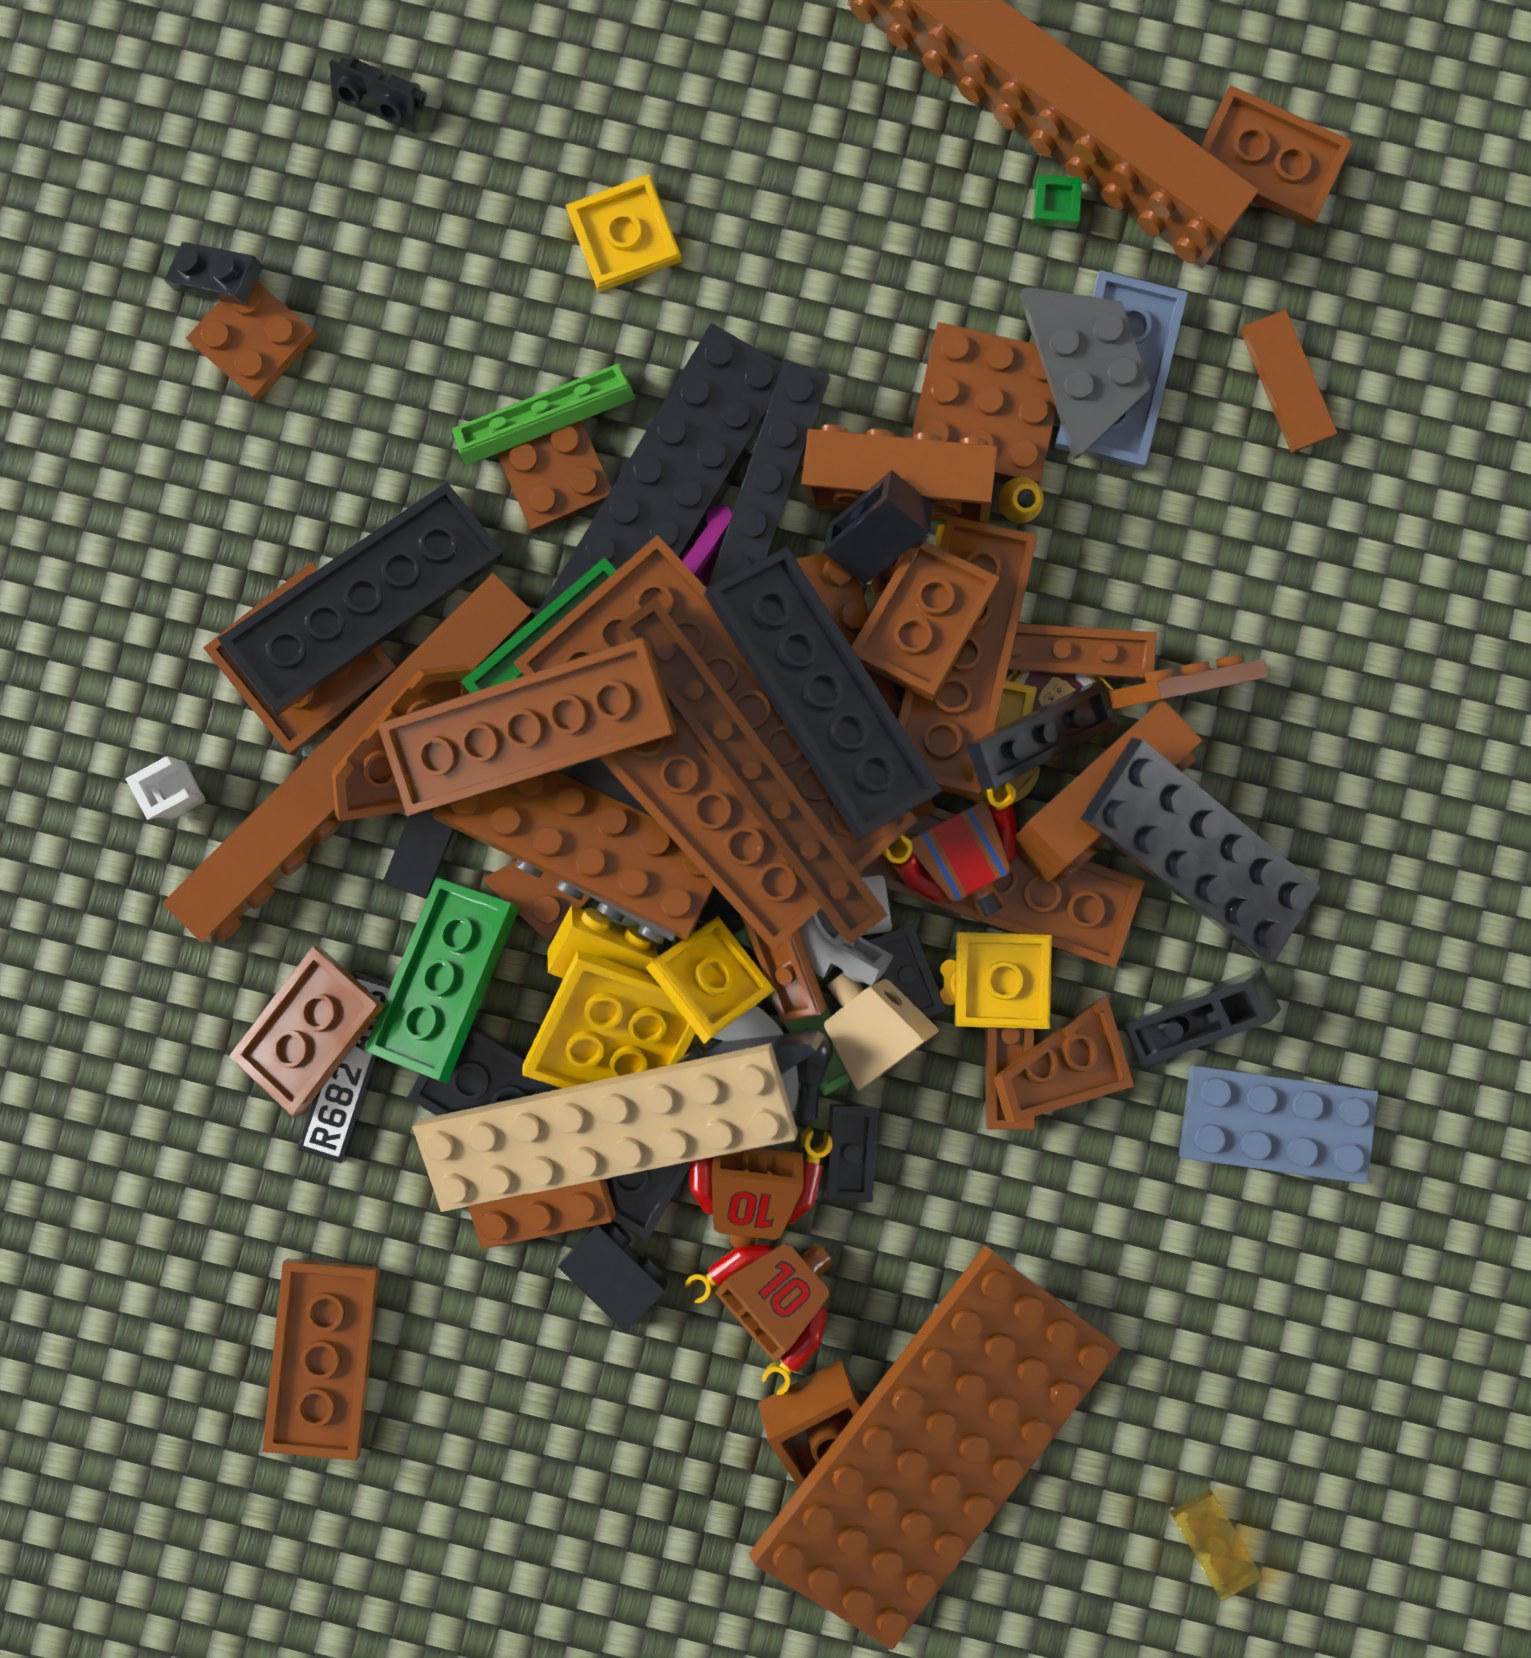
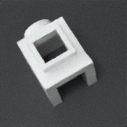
[126,756,206,820]

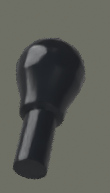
[796,1028,833,1120]

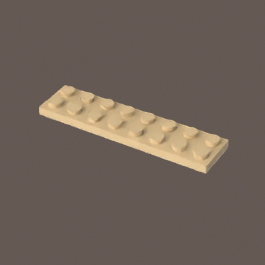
[412,1043,798,1212]

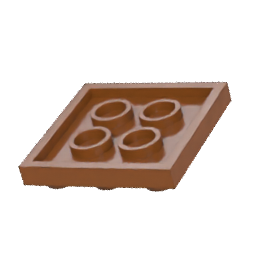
[910,322,1057,485]
[203,562,398,756]

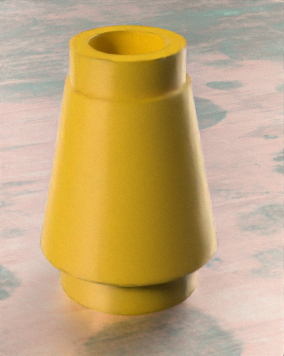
[998,477,1044,523]

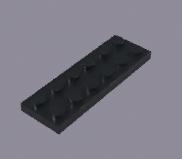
[218,482,503,716]
[704,546,942,841]
[1080,737,1321,965]
[406,1025,690,1241]

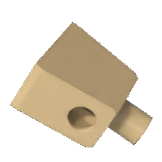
[824,973,940,1091]

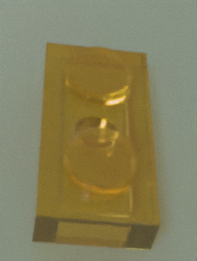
[1170,1488,1262,1602]

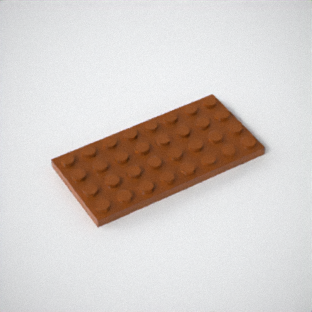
[514,535,917,951]
[749,1245,1121,1650]

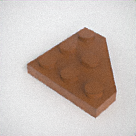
[332,664,471,821]

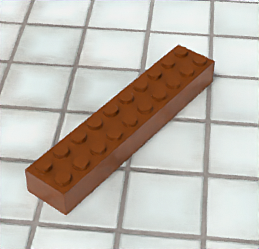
[848,0,1259,269]

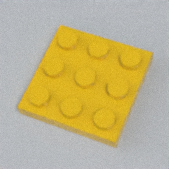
[522,950,696,1088]

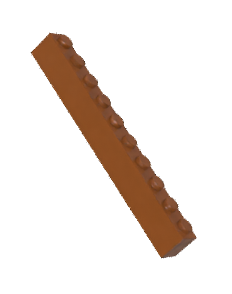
[162,573,535,943]

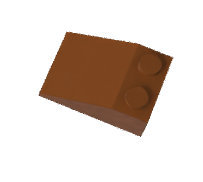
[758,1359,866,1487]

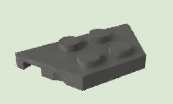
[1019,287,1151,460]

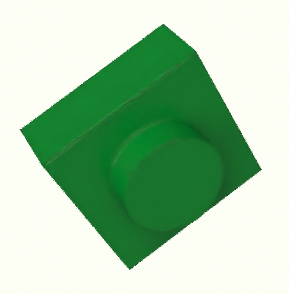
[1032,174,1083,229]

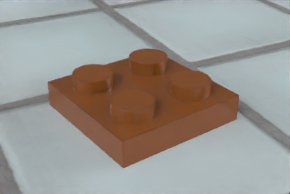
[185,282,317,402]
[497,421,612,534]

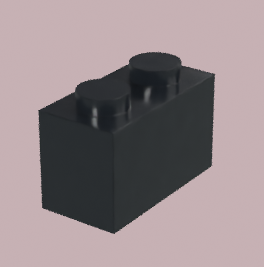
[823,470,934,585]
[558,1221,668,1333]

